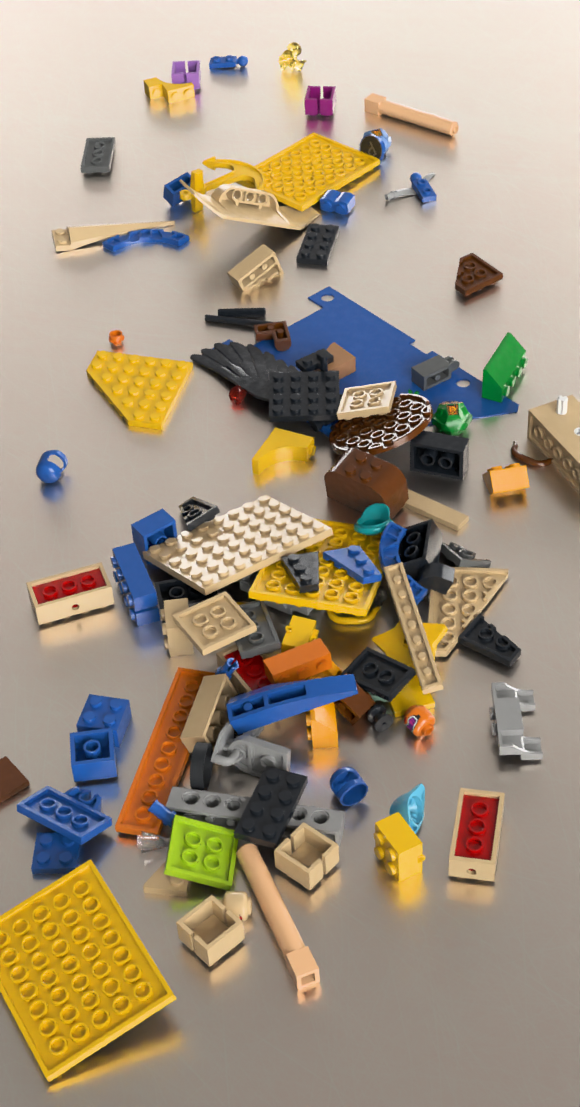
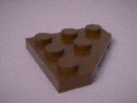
[455,253,503,296]

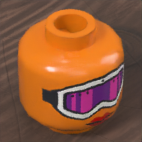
[404,705,435,736]

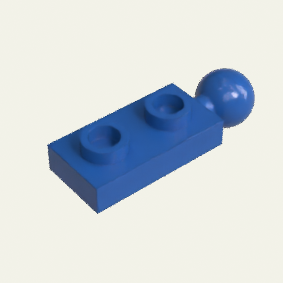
[209,55,248,69]
[410,172,437,203]

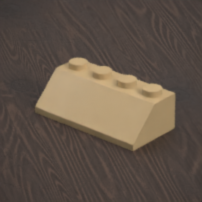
[180,673,238,765]

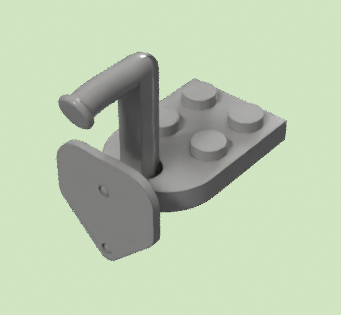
[211,722,291,778]

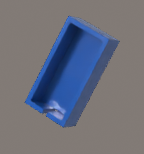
[110,543,160,627]

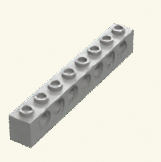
[165,786,345,846]

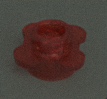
[229,385,246,405]

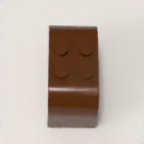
[324,448,409,519]

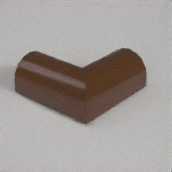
[253,321,291,351]

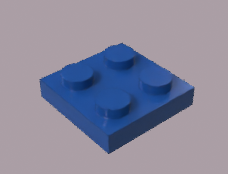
[31,832,81,874]

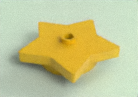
[372,620,448,669]

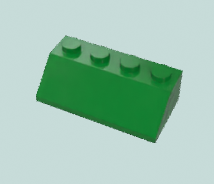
[482,332,528,403]

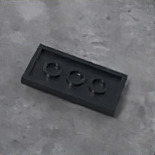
[296,223,339,266]
[234,766,308,849]

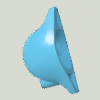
[389,783,425,834]

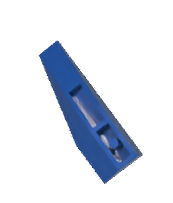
[226,674,358,735]

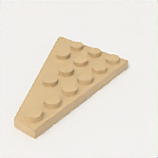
[428,567,508,657]

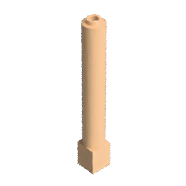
[364,93,459,136]
[236,844,320,990]

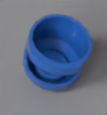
[36,450,68,483]
[330,766,368,806]

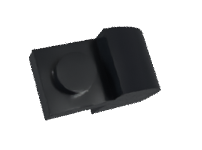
[417,563,455,602]

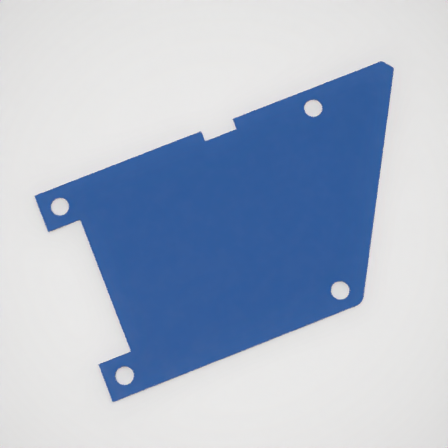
[212,286,519,437]

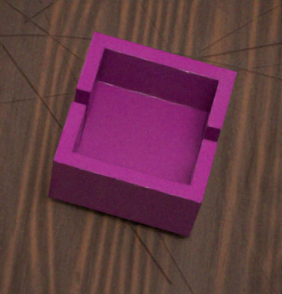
[304,86,336,116]

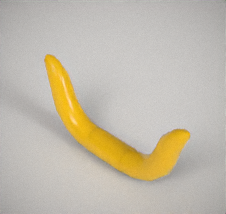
[326,606,380,625]

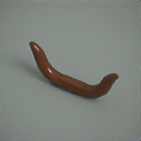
[510,441,553,467]

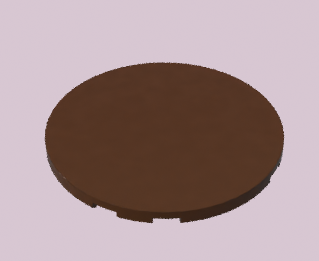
[329,394,433,456]

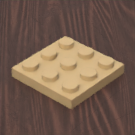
[337,381,397,420]
[173,591,257,656]

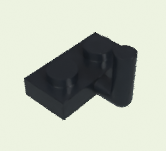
[296,348,334,372]

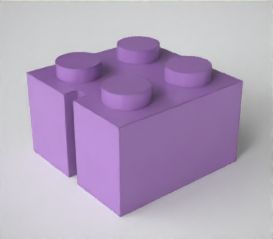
[171,60,201,90]

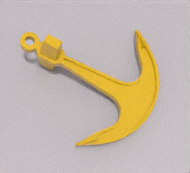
[179,156,264,213]

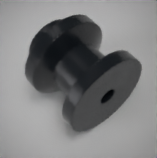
[367,705,393,732]

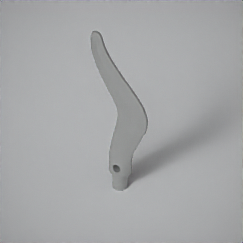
[385,173,435,200]

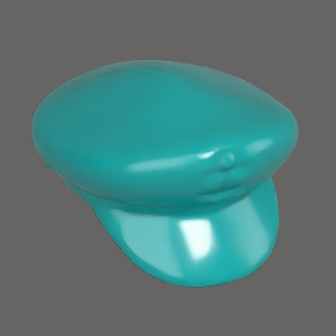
[354,503,393,536]

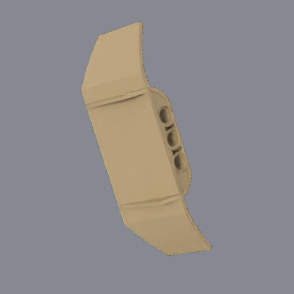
[179,179,319,230]

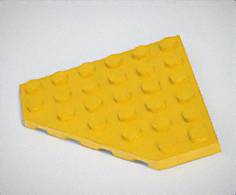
[86,350,193,430]

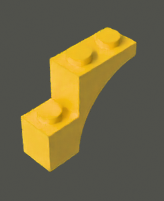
[143,77,195,103]

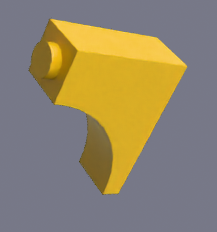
[252,427,316,475]

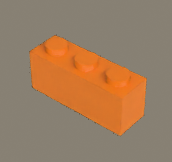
[263,638,332,684]

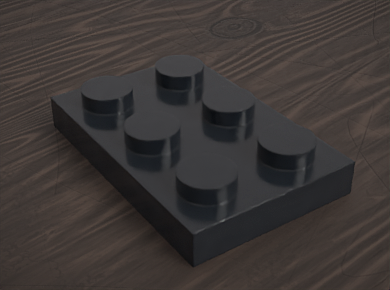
[341,647,416,702]

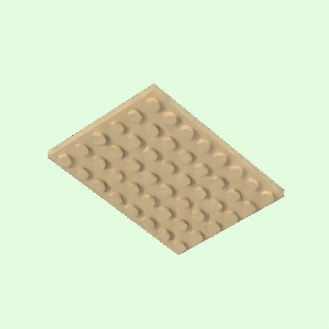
[143,495,333,596]

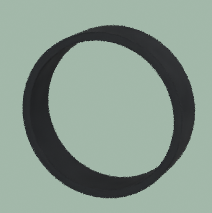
[190,742,213,791]

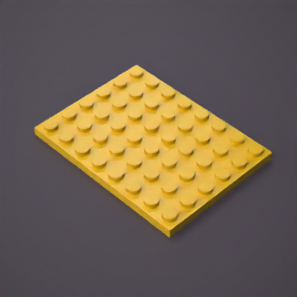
[236,132,380,211]
[249,518,384,617]
[0,859,176,1082]

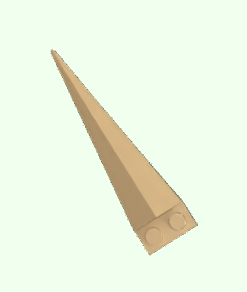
[52,221,175,251]

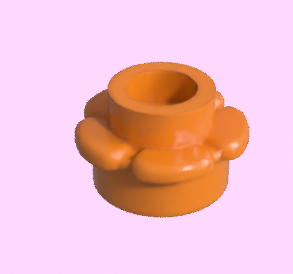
[108,330,125,345]

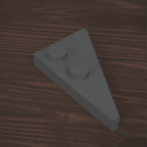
[441,542,491,568]

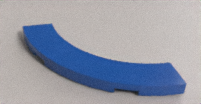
[102,229,189,252]
[378,521,428,605]

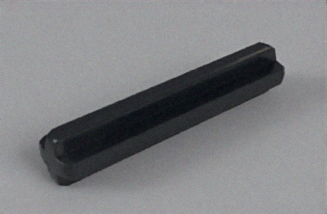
[218,308,266,317]

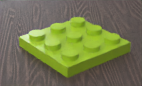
[164,815,238,891]

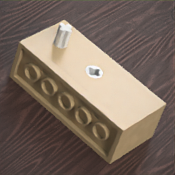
[527,395,580,494]

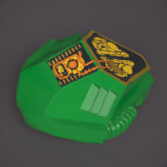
[431,401,472,436]

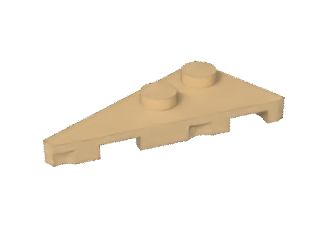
[143,861,191,897]

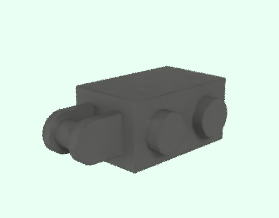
[411,355,460,391]

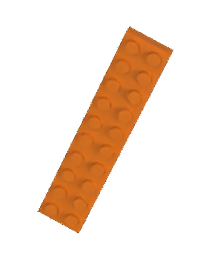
[115,667,215,839]

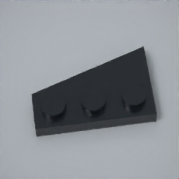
[179,496,220,531]
[458,613,521,667]

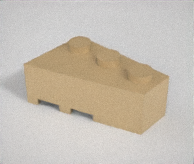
[227,244,284,292]

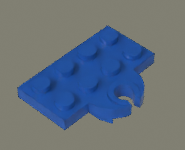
[17,786,112,845]

